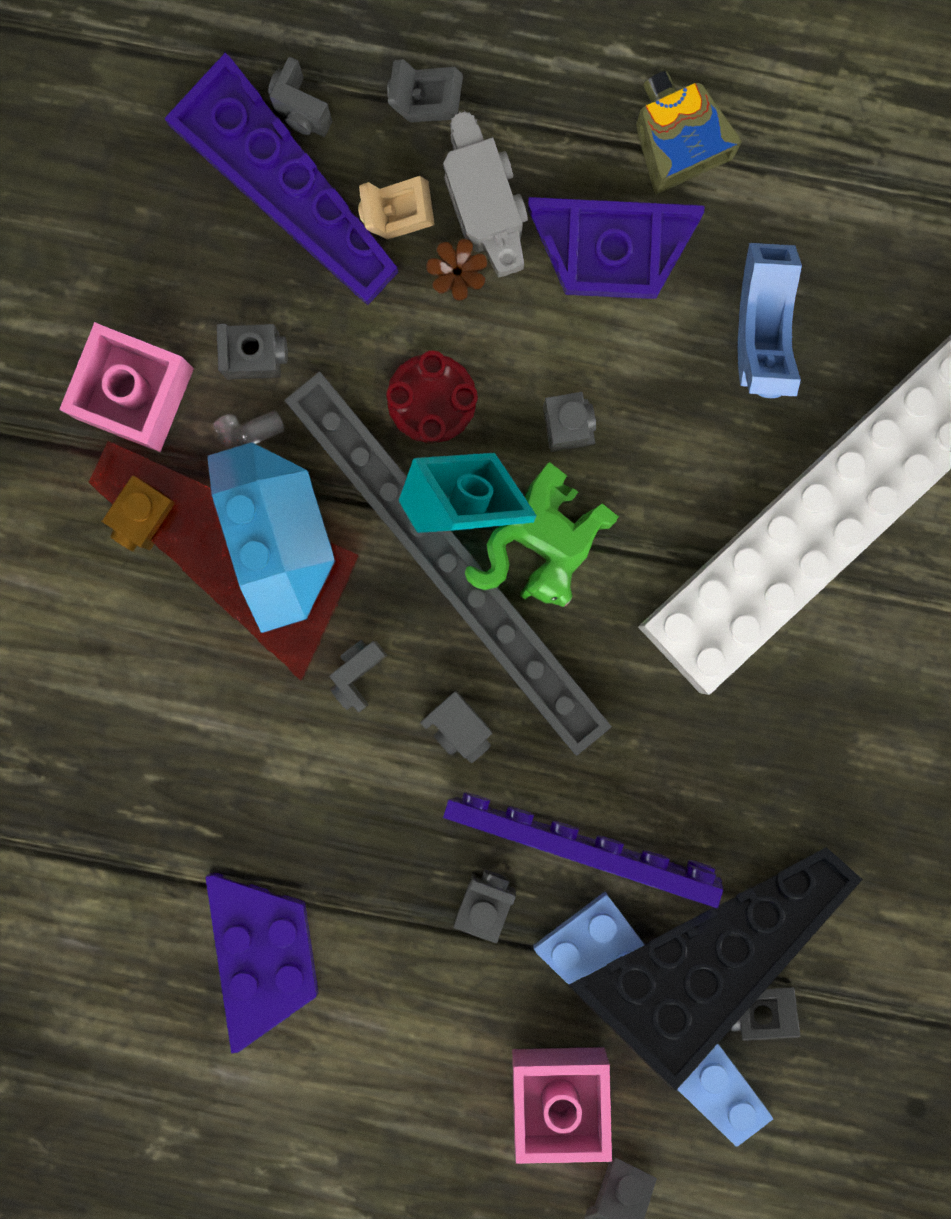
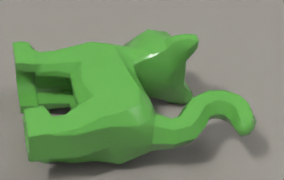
[464,462,619,607]

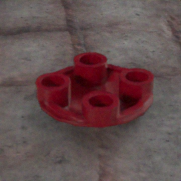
[386,350,478,444]

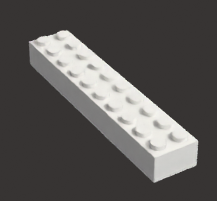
[638,335,951,695]

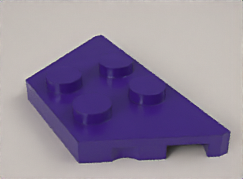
[528,197,705,299]
[205,873,318,1054]

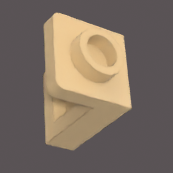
[358,176,435,240]

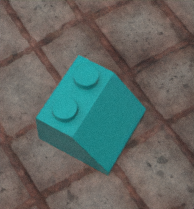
[399,453,537,533]

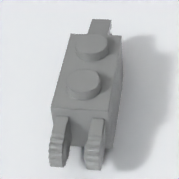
[443,111,528,278]

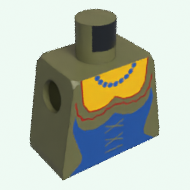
[636,71,742,195]

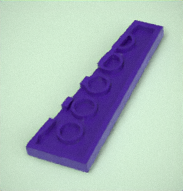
[164,53,398,305]
[443,792,723,908]

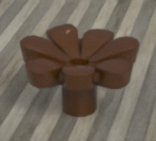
[426,239,487,301]

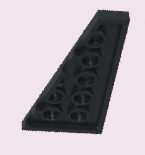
[569,847,863,1091]

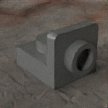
[453,870,516,944]

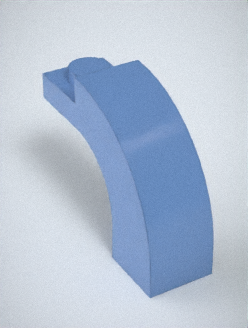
[738,243,802,398]

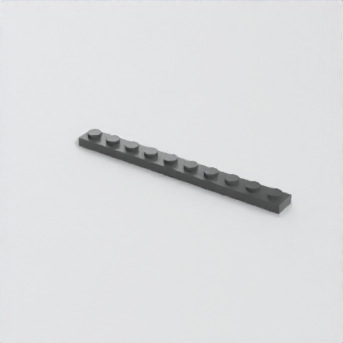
[284,371,612,756]

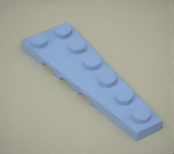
[533,892,773,1147]

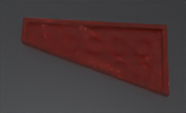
[89,441,360,681]

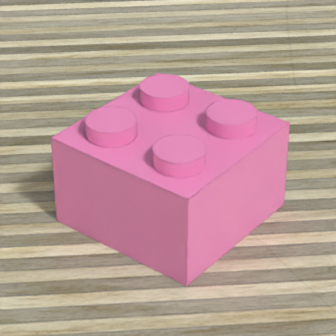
[59,322,194,452]
[512,1047,612,1164]

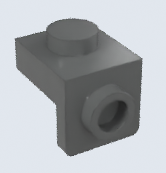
[268,57,332,138]
[387,59,463,122]
[329,640,388,712]
[584,1158,657,1219]

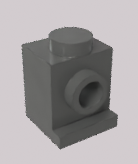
[217,324,288,380]
[543,392,596,452]
[420,690,493,763]
[732,987,801,1041]

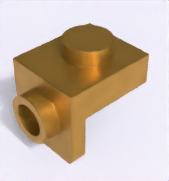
[101,475,175,552]

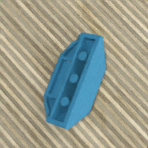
[207,442,335,633]

